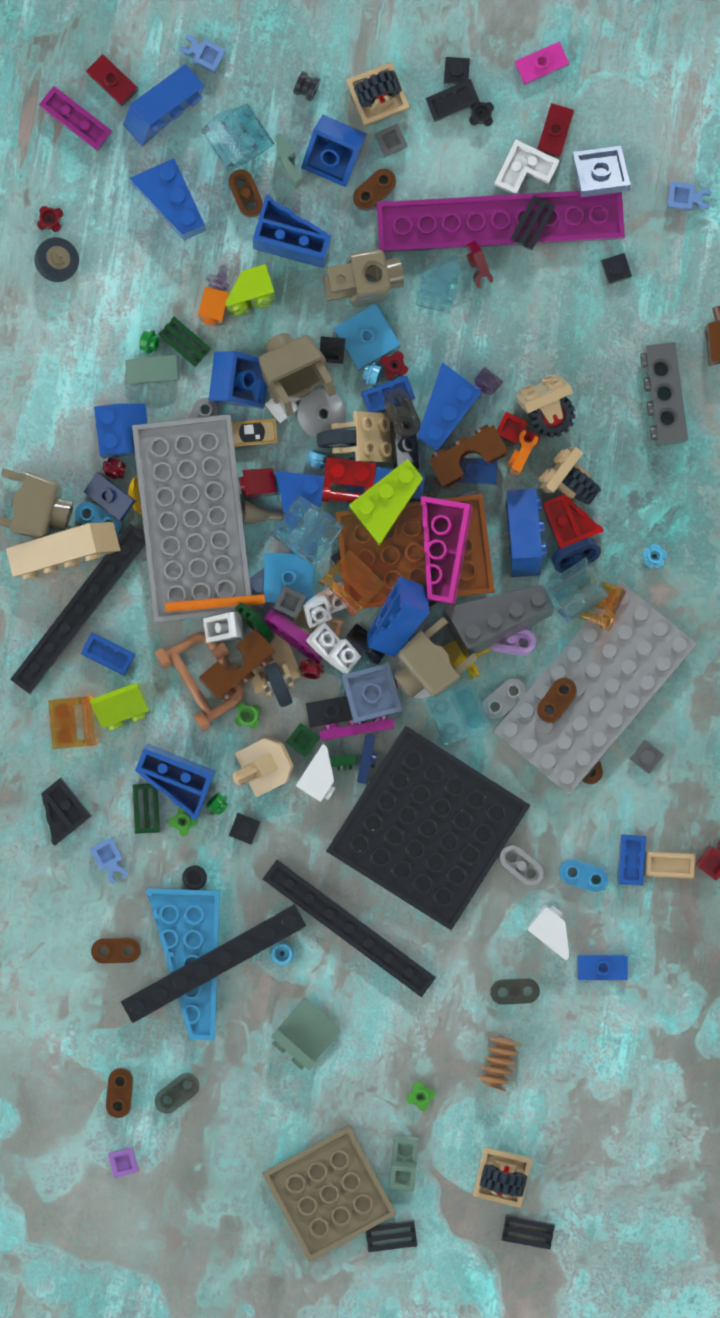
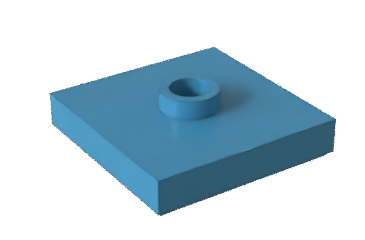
[333,303,401,371]
[264,553,314,604]

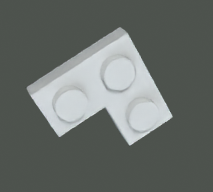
[494,140,560,194]

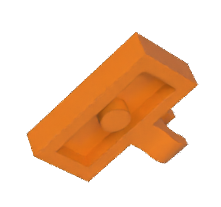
[507,430,538,478]

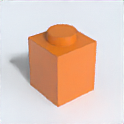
[198,286,229,327]

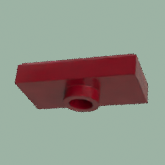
[86,54,139,107]
[537,103,574,158]

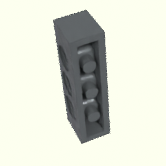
[640,342,688,446]

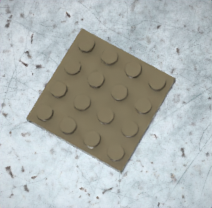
[262,1125,397,1262]

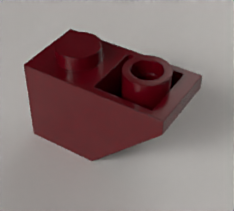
[239,468,277,499]

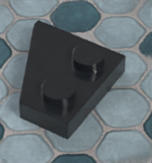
[41,777,92,846]

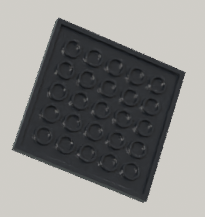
[326,725,531,931]

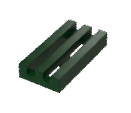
[158,316,211,367]
[235,602,275,644]
[132,784,160,834]

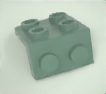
[271,999,340,1070]

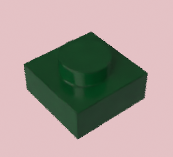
[286,723,320,757]
[331,754,356,771]

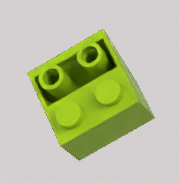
[226,264,276,316]

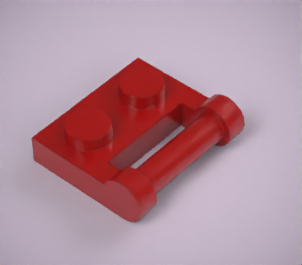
[322,457,376,503]

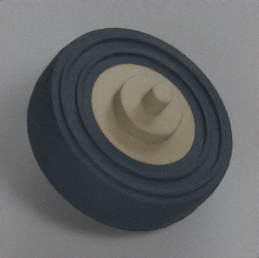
[34,237,79,282]

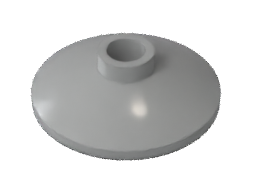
[297,389,346,438]

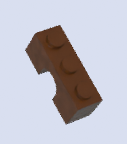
[428,425,509,490]
[199,628,275,702]

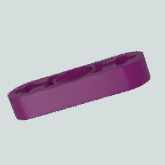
[263,610,323,662]

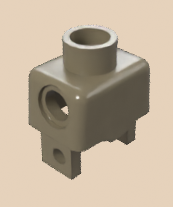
[323,249,404,307]
[259,333,336,417]
[0,468,74,538]
[394,617,479,698]

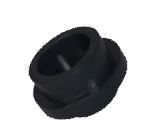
[182,865,207,890]

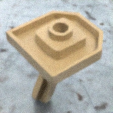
[232,737,294,797]

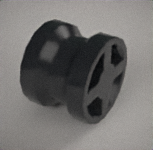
[293,71,321,102]

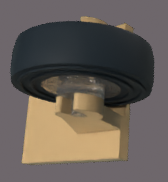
[317,411,393,463]
[239,634,302,707]

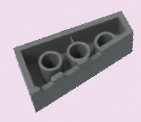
[443,585,555,659]

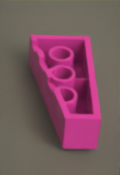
[421,496,473,605]

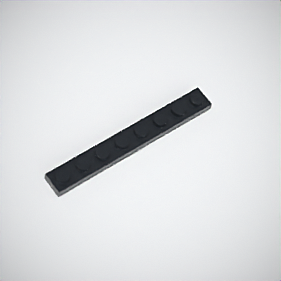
[10,523,146,695]
[262,859,436,998]
[121,904,307,1024]

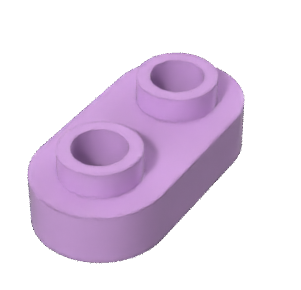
[489,629,536,656]

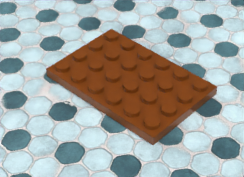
[335,494,495,611]

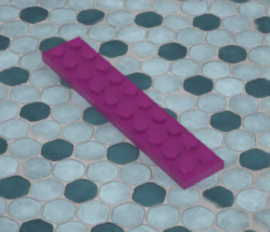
[377,191,625,252]

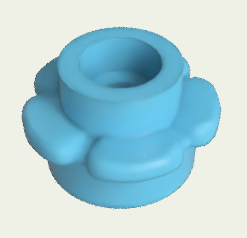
[363,362,382,386]
[305,450,328,469]
[642,544,667,568]
[270,941,294,966]

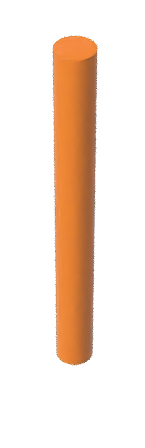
[165,594,265,612]

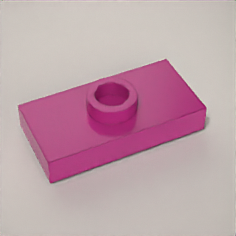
[514,41,569,85]

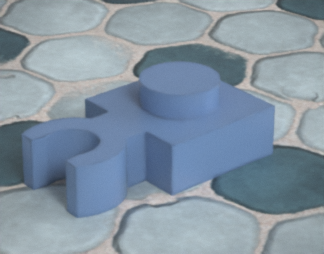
[179,35,226,74]
[667,181,712,211]
[89,837,127,884]

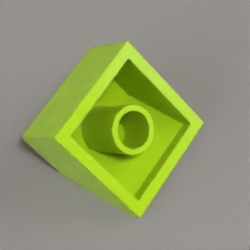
[90,682,150,731]

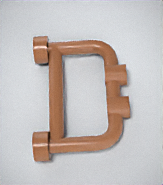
[154,632,244,732]

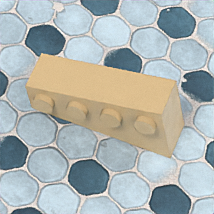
[6,522,120,580]

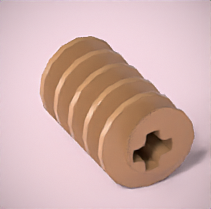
[477,1036,522,1091]

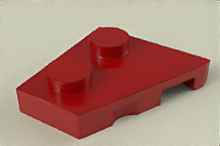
[542,494,604,549]

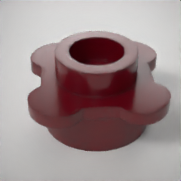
[37,206,63,232]
[380,351,408,379]
[102,457,126,479]
[299,659,324,679]

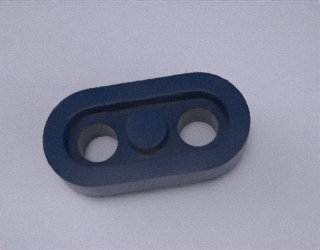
[551,538,601,573]

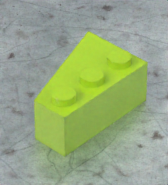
[349,459,423,546]

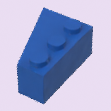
[123,64,205,146]
[129,158,207,241]
[253,194,331,268]
[417,362,482,453]
[275,471,324,552]
[506,488,547,577]
[367,576,430,657]
[135,744,216,821]

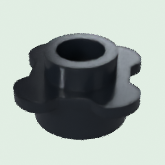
[469,102,494,127]

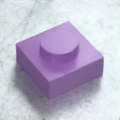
[108,1146,139,1178]

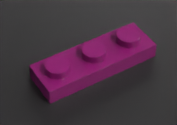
[39,86,113,152]
[320,715,394,741]

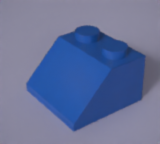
[301,114,367,187]
[208,351,267,409]
[94,404,148,459]

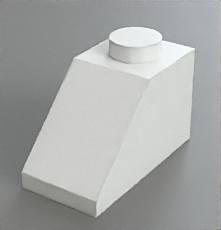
[203,612,244,643]
[296,744,335,802]
[526,905,569,961]

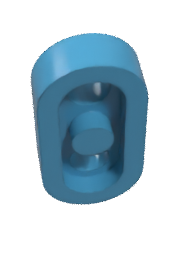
[75,502,122,535]
[559,859,608,892]

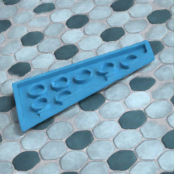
[145,888,220,1040]

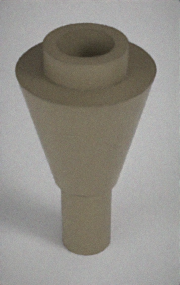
[241,501,284,525]

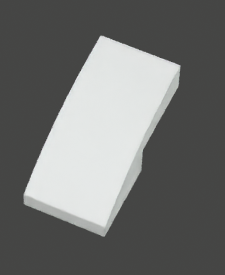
[303,581,347,628]
[306,622,361,674]

